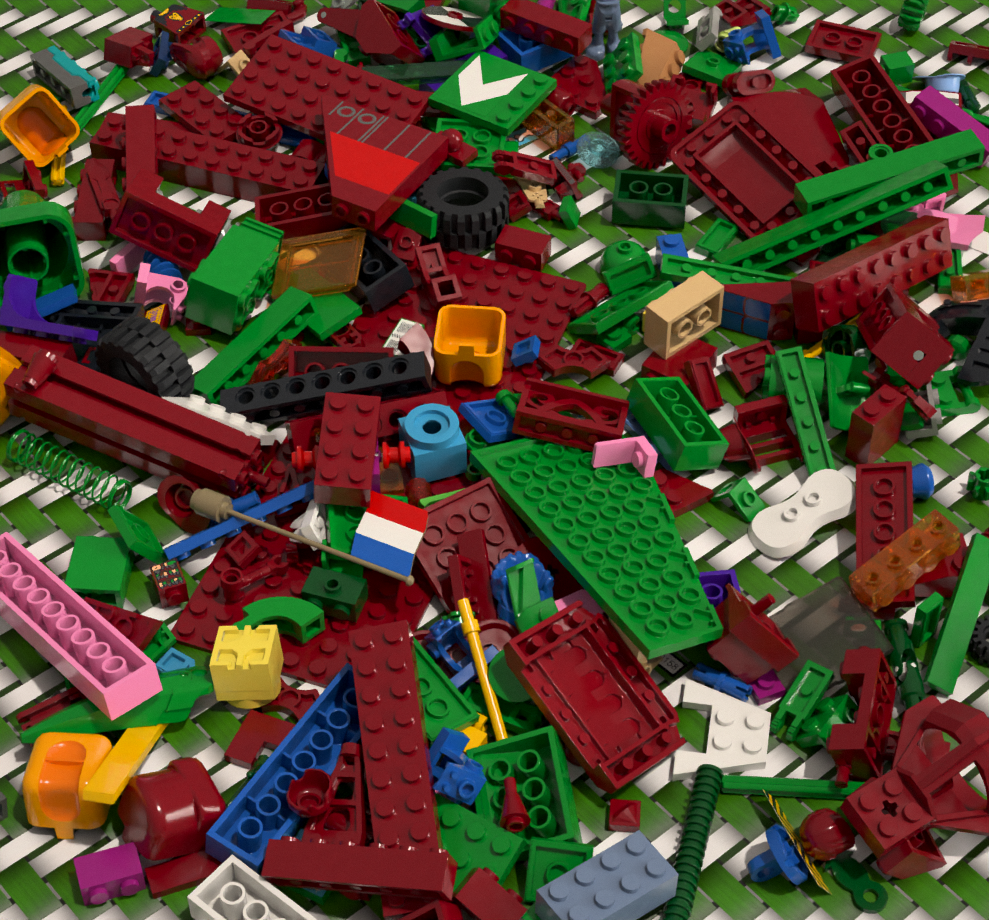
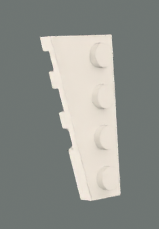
[162,394,276,445]

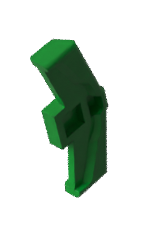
[506,558,559,634]

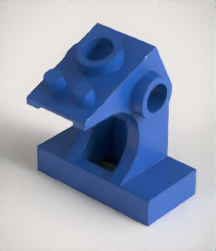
[722,9,782,65]
[424,618,499,692]
[429,727,487,805]

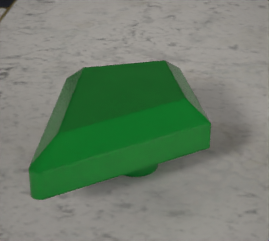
[143,620,177,663]

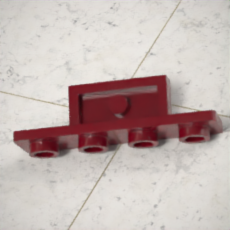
[447,528,498,623]

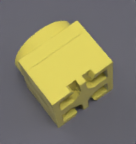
[209,625,284,709]

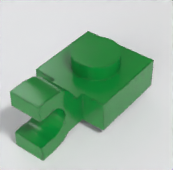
[596,313,640,352]

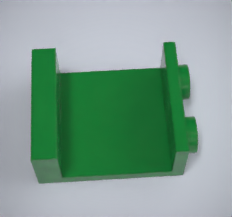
[429,14,499,62]

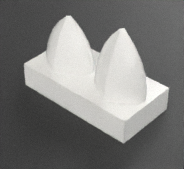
[289,499,327,551]

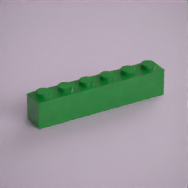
[192,286,319,405]

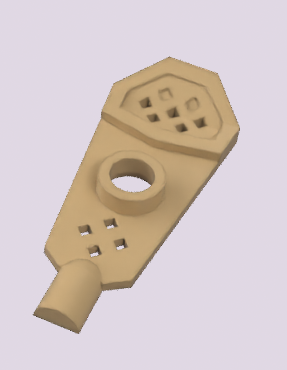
[514,176,547,208]

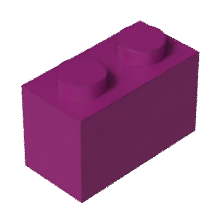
[73,842,147,906]

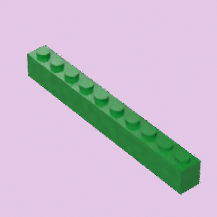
[712,159,954,271]

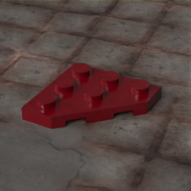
[552,54,606,120]

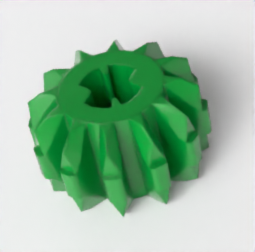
[898,0,929,31]

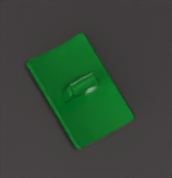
[825,351,871,432]

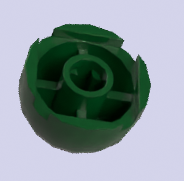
[822,324,871,363]

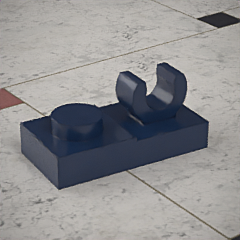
[149,30,173,77]

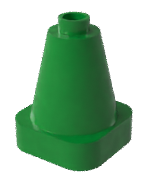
[0,190,85,307]

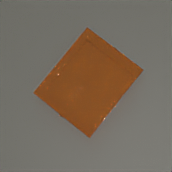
[271,227,367,299]

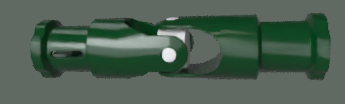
[883,618,926,711]

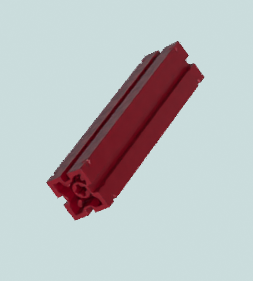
[4,345,271,500]

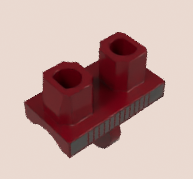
[550,157,586,200]

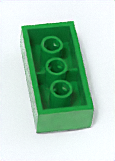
[626,377,729,471]

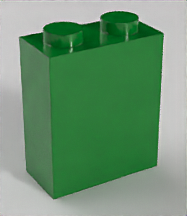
[64,536,135,609]

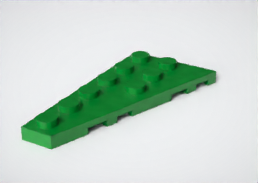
[364,778,527,892]

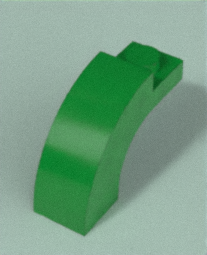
[232,596,325,644]

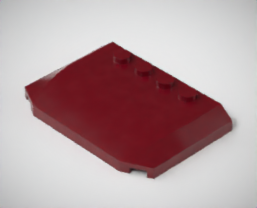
[727,88,849,168]
[503,600,686,794]

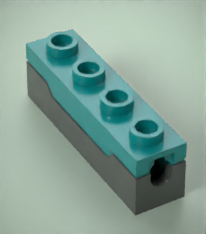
[30,45,100,109]

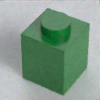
[880,51,915,85]

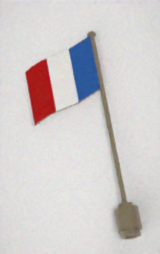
[190,488,428,586]

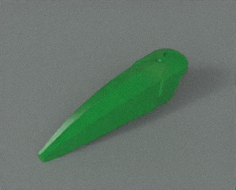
[20,666,214,743]

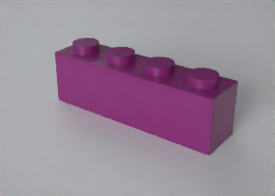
[910,85,989,169]

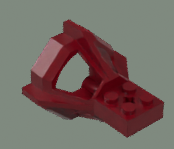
[840,695,989,859]

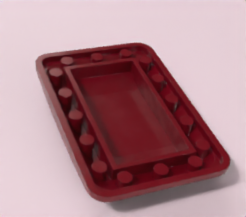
[670,101,821,239]

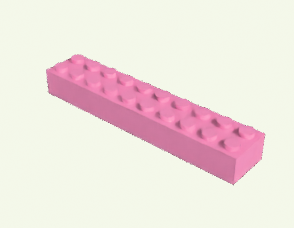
[0,532,163,721]

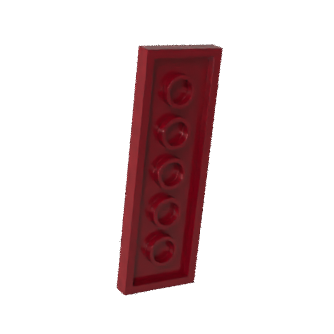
[856,461,916,610]

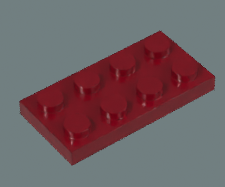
[159,80,243,142]

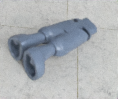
[586,0,623,61]

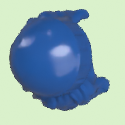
[490,551,554,630]

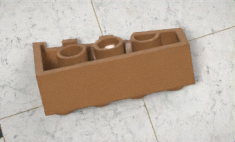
[633,28,685,102]

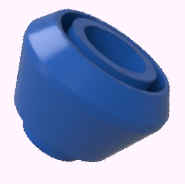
[912,463,934,500]

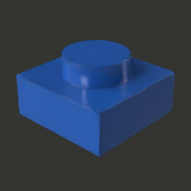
[511,335,541,367]

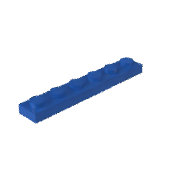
[164,479,314,561]

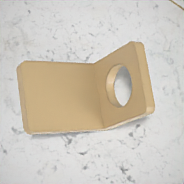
[217,50,250,76]

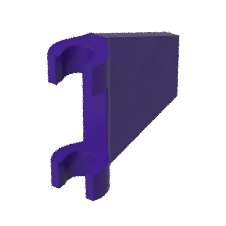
[397,5,444,58]

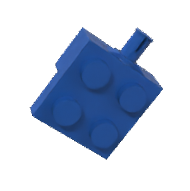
[278,26,339,58]

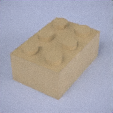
[644,270,724,360]

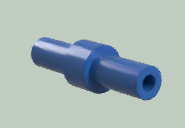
[549,136,588,161]

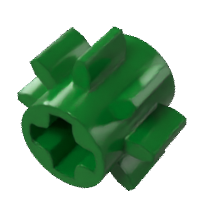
[966,467,989,501]

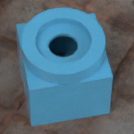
[398,403,467,485]

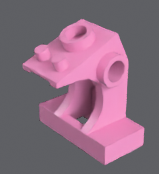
[134,262,188,326]

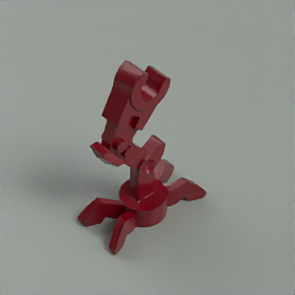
[862,357,937,421]

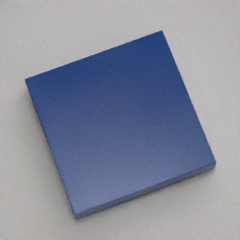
[458,399,528,443]

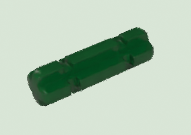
[959,79,981,114]

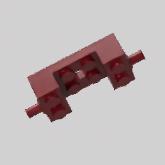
[826,646,897,788]

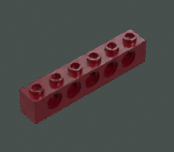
[285,390,448,453]

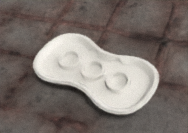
[748,469,856,558]

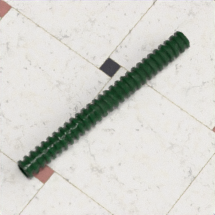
[661,764,724,920]

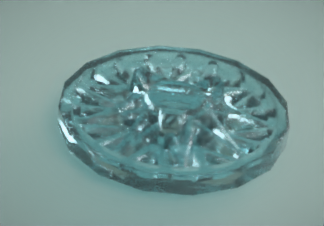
[576,131,620,168]

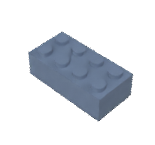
[535,830,679,920]

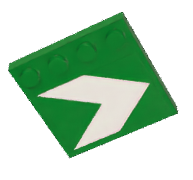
[428,50,557,137]

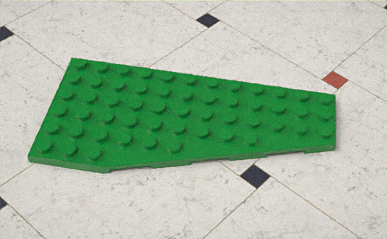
[469,435,723,660]

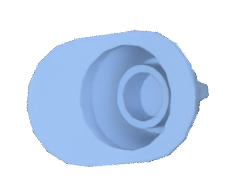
[912,73,966,92]

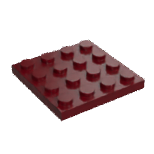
[414,477,530,614]

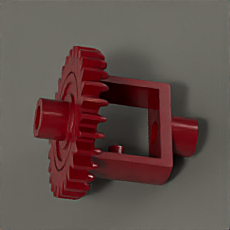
[600,79,693,170]

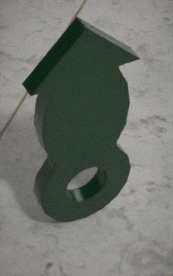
[824,851,888,914]

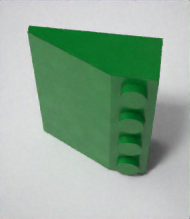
[466,725,583,862]

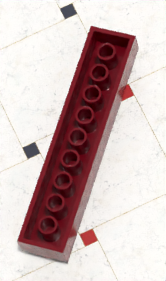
[89,114,328,202]
[348,620,451,920]

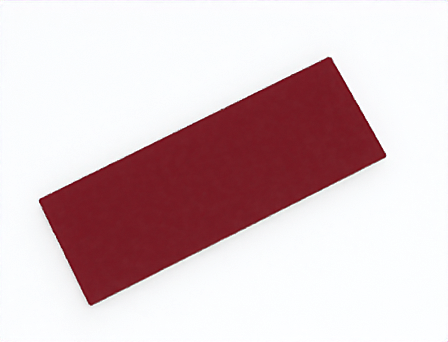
[171,243,586,688]

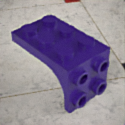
[0,274,99,345]

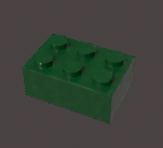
[611,169,689,229]

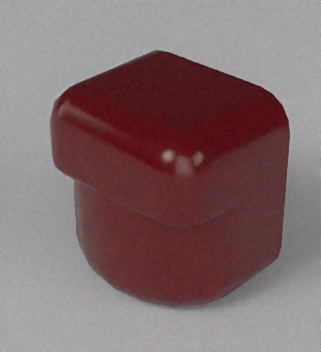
[117,757,226,861]

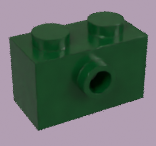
[301,566,368,623]

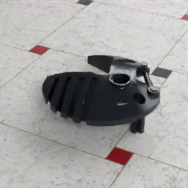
[929,299,989,387]

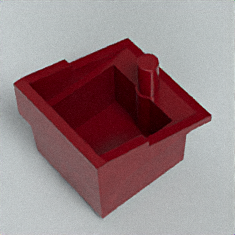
[707,583,799,684]

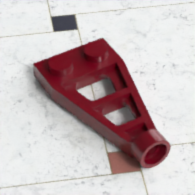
[302,742,366,846]

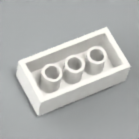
[187,854,317,920]

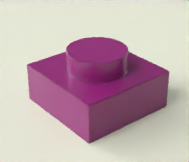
[745,669,786,706]

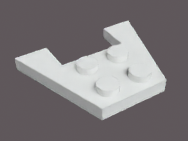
[672,678,771,781]

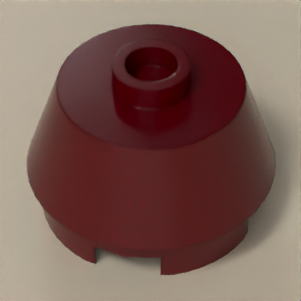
[236,112,283,152]

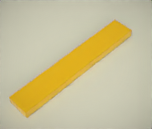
[83,723,169,805]

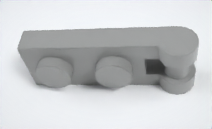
[695,6,723,52]

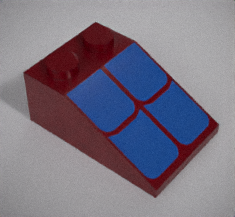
[718,281,795,340]

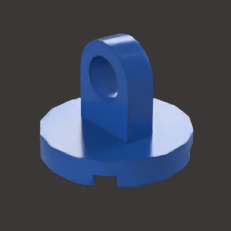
[747,824,808,885]

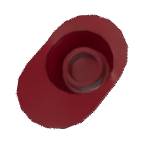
[720,417,758,473]
[157,475,211,534]

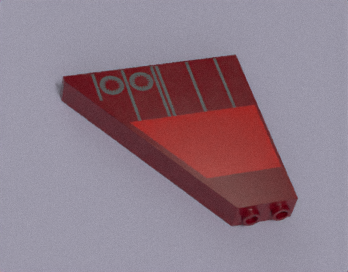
[321,94,448,232]

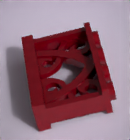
[512,377,630,452]

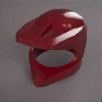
[170,36,223,80]

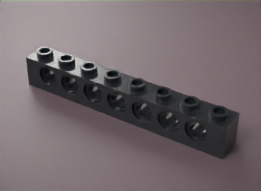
[220,351,432,424]

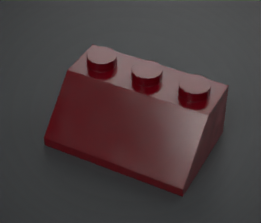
[849,777,947,879]

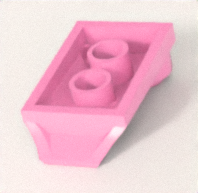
[895,203,985,250]

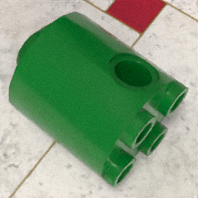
[762,354,828,410]

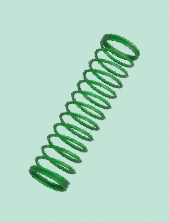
[6,429,132,509]

